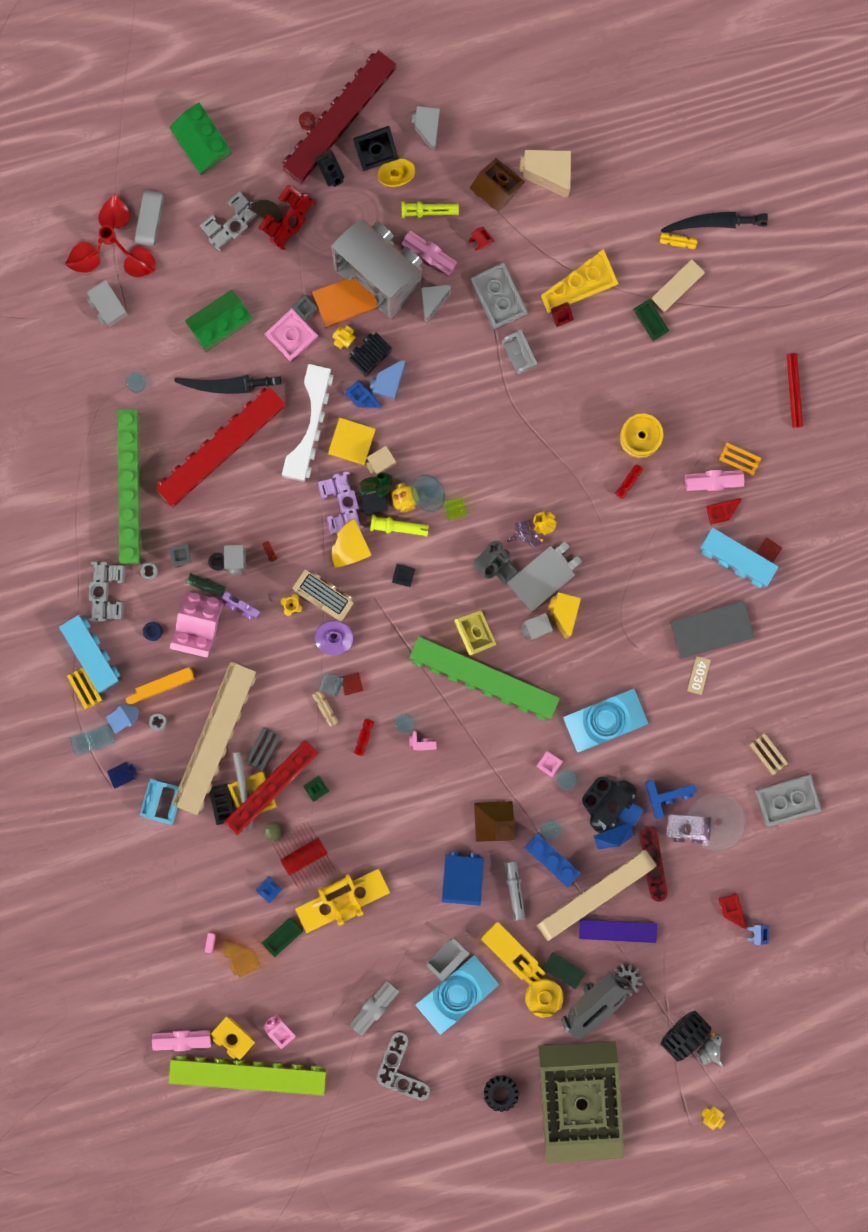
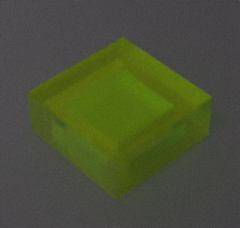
[444,497,467,521]

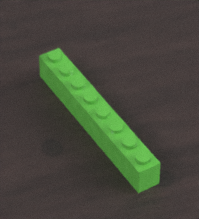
[118,410,141,565]
[409,636,560,721]

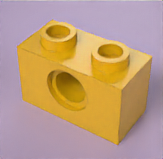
[211,1015,256,1060]

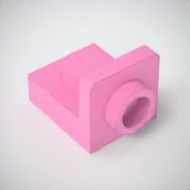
[409,731,437,751]
[263,1014,296,1049]

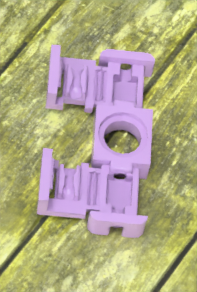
[317,472,363,534]

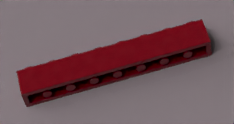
[283,50,396,184]

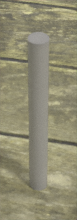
[233,752,254,829]

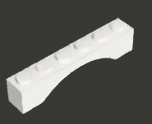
[282,364,334,482]

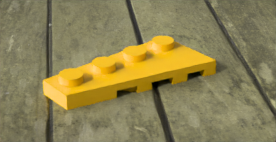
[541,249,618,314]

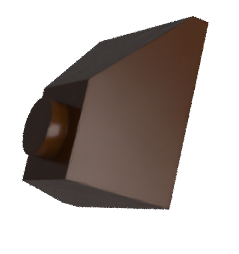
[474,801,515,842]

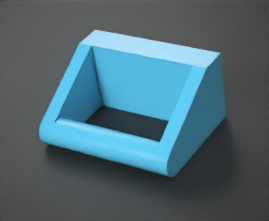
[139,778,179,825]

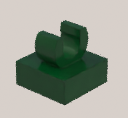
[303,775,329,802]

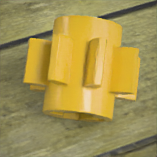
[332,325,356,349]
[532,510,557,535]
[701,1106,726,1130]

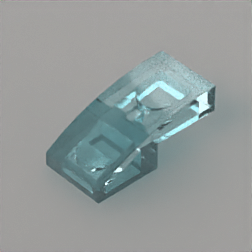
[69,725,115,756]

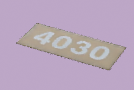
[687,656,711,695]

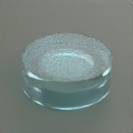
[126,373,146,393]
[395,714,414,734]
[557,771,577,790]
[541,821,561,840]

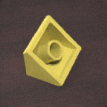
[454,610,496,657]

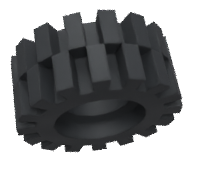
[484,1075,519,1112]

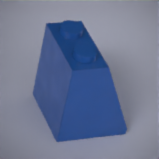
[441,851,484,906]

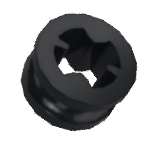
[208,553,224,571]

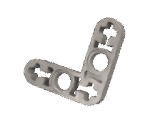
[377,1031,430,1101]

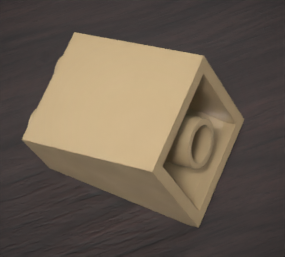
[520,150,571,197]

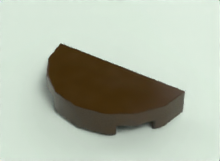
[247,200,282,223]

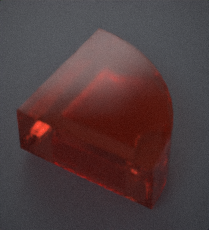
[263,541,277,562]

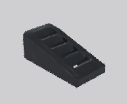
[210,783,234,825]

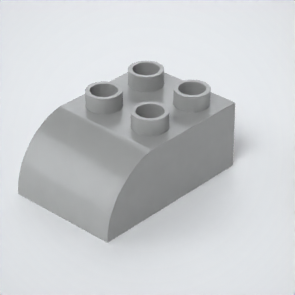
[331,220,423,320]

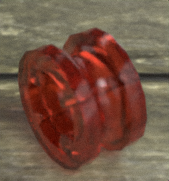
[299,112,316,131]

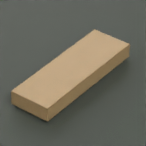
[651,259,705,313]

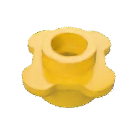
[281,594,302,616]

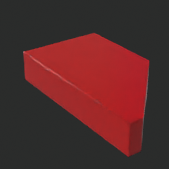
[706,498,741,525]
[718,893,747,929]

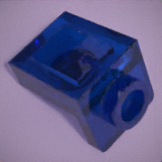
[107,762,137,789]

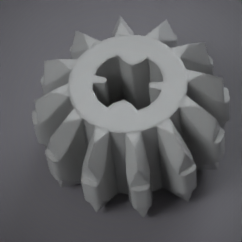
[614,964,643,996]

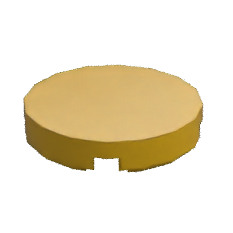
[525,978,564,1018]

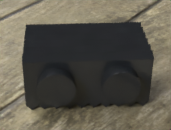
[349,332,392,377]

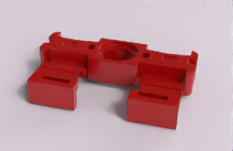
[258,185,316,250]

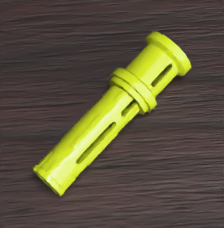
[401,201,459,218]
[370,514,429,537]

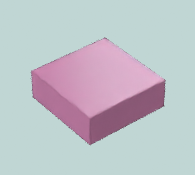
[536,751,563,777]
[205,932,217,953]

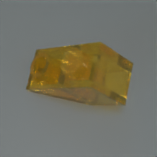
[221,940,261,978]

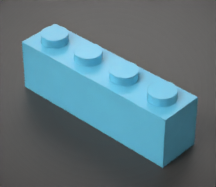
[699,528,778,589]
[59,615,121,693]

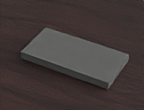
[670,601,755,659]

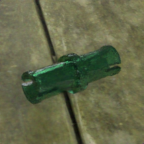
[186,573,226,598]

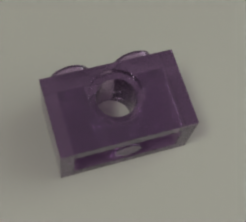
[667,814,711,844]

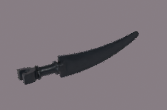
[661,212,768,233]
[174,375,282,394]

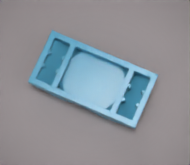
[563,689,648,753]
[415,955,499,1035]

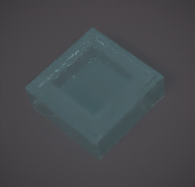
[319,673,344,697]

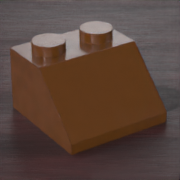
[470,158,525,212]

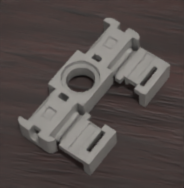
[200,191,257,252]
[88,562,125,622]

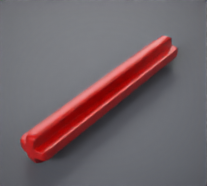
[787,353,803,428]

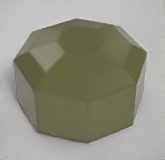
[264,823,283,841]

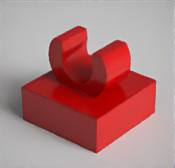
[469,226,495,251]

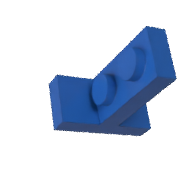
[645,780,697,819]

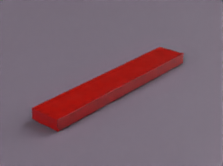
[224,740,319,836]

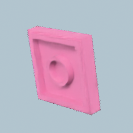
[264,308,318,362]

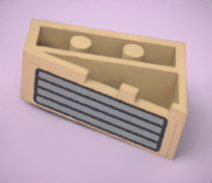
[292,570,354,622]

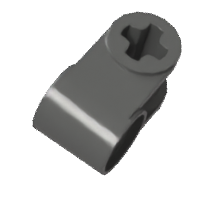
[473,540,511,579]

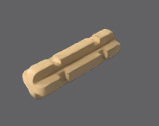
[313,690,338,727]

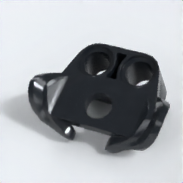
[582,777,637,833]

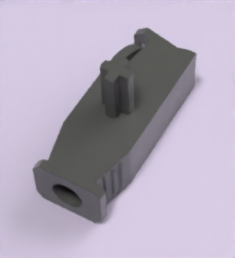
[561,972,634,1039]

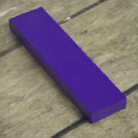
[579,919,657,943]

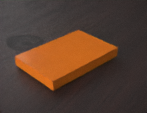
[312,277,379,328]

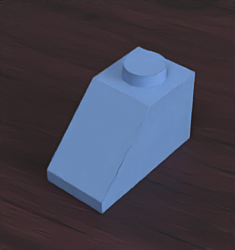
[370,360,405,401]

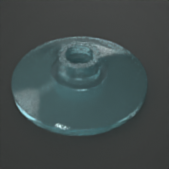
[412,475,445,512]

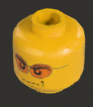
[391,483,418,513]

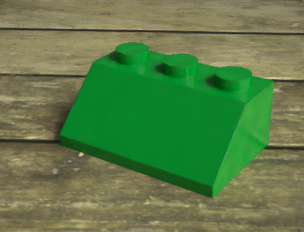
[169,102,232,175]
[185,290,253,352]

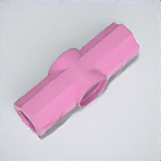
[401,230,457,276]
[685,470,744,491]
[152,1030,212,1051]

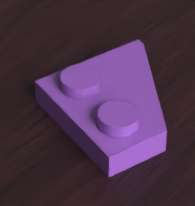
[222,591,261,620]

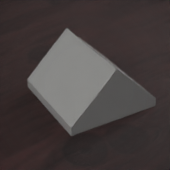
[421,285,451,323]

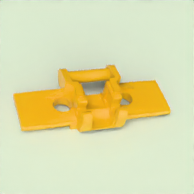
[295,869,390,933]

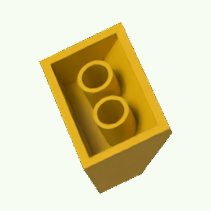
[548,592,581,639]

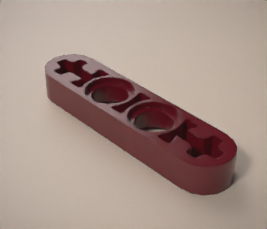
[640,827,667,902]

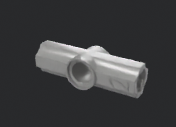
[349,980,400,1036]

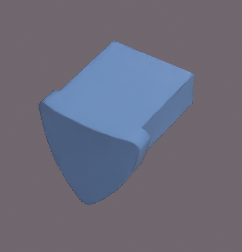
[105,704,139,734]

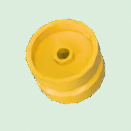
[619,413,664,458]

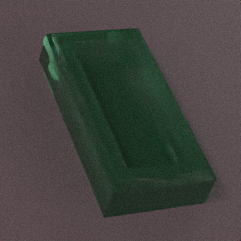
[543,952,586,990]

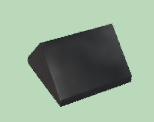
[353,126,399,171]

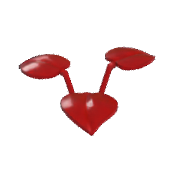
[65,194,156,277]

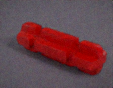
[615,464,643,499]
[354,719,374,756]

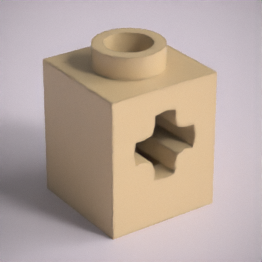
[366,446,396,476]

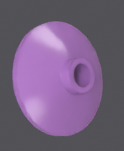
[315,620,353,655]

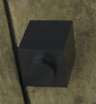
[359,493,388,516]

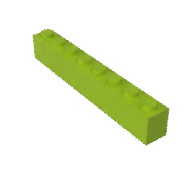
[168,1055,326,1095]

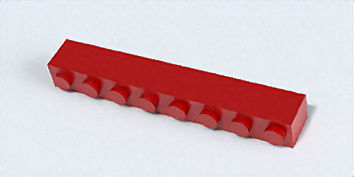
[156,387,286,508]

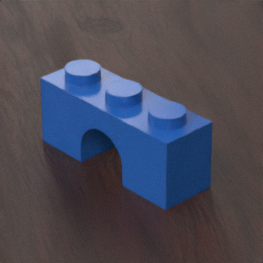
[524,833,580,887]

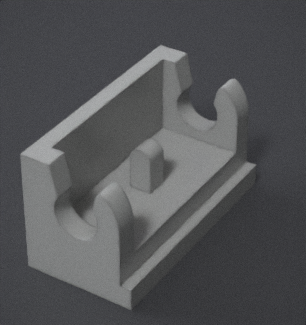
[502,330,537,375]

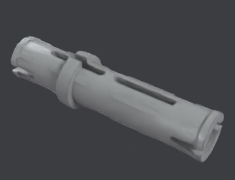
[505,861,526,920]

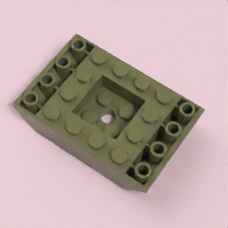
[538,1041,624,1163]

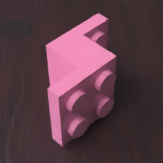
[170,591,224,658]

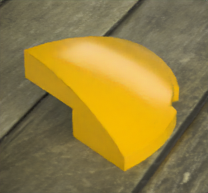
[331,518,372,568]

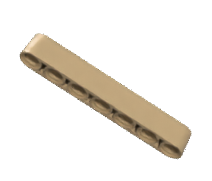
[537,850,657,941]

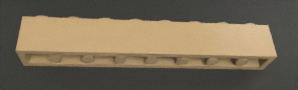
[172,662,256,815]

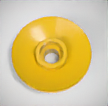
[378,159,415,187]

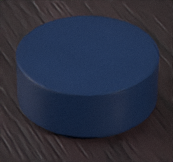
[143,622,163,641]

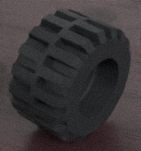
[661,1010,712,1062]

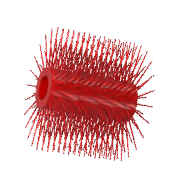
[272,822,336,892]

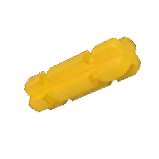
[660,233,697,249]

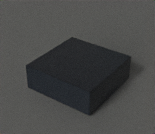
[392,564,415,588]

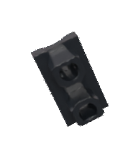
[314,150,345,187]

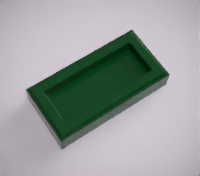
[633,299,669,341]
[262,917,303,957]

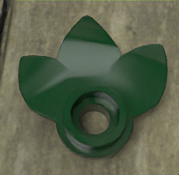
[359,473,393,498]

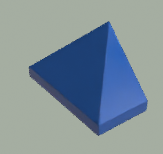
[594,822,634,849]

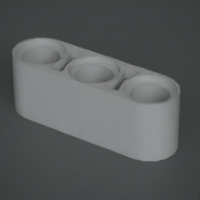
[135,189,164,246]

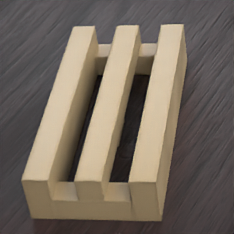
[749,733,788,775]

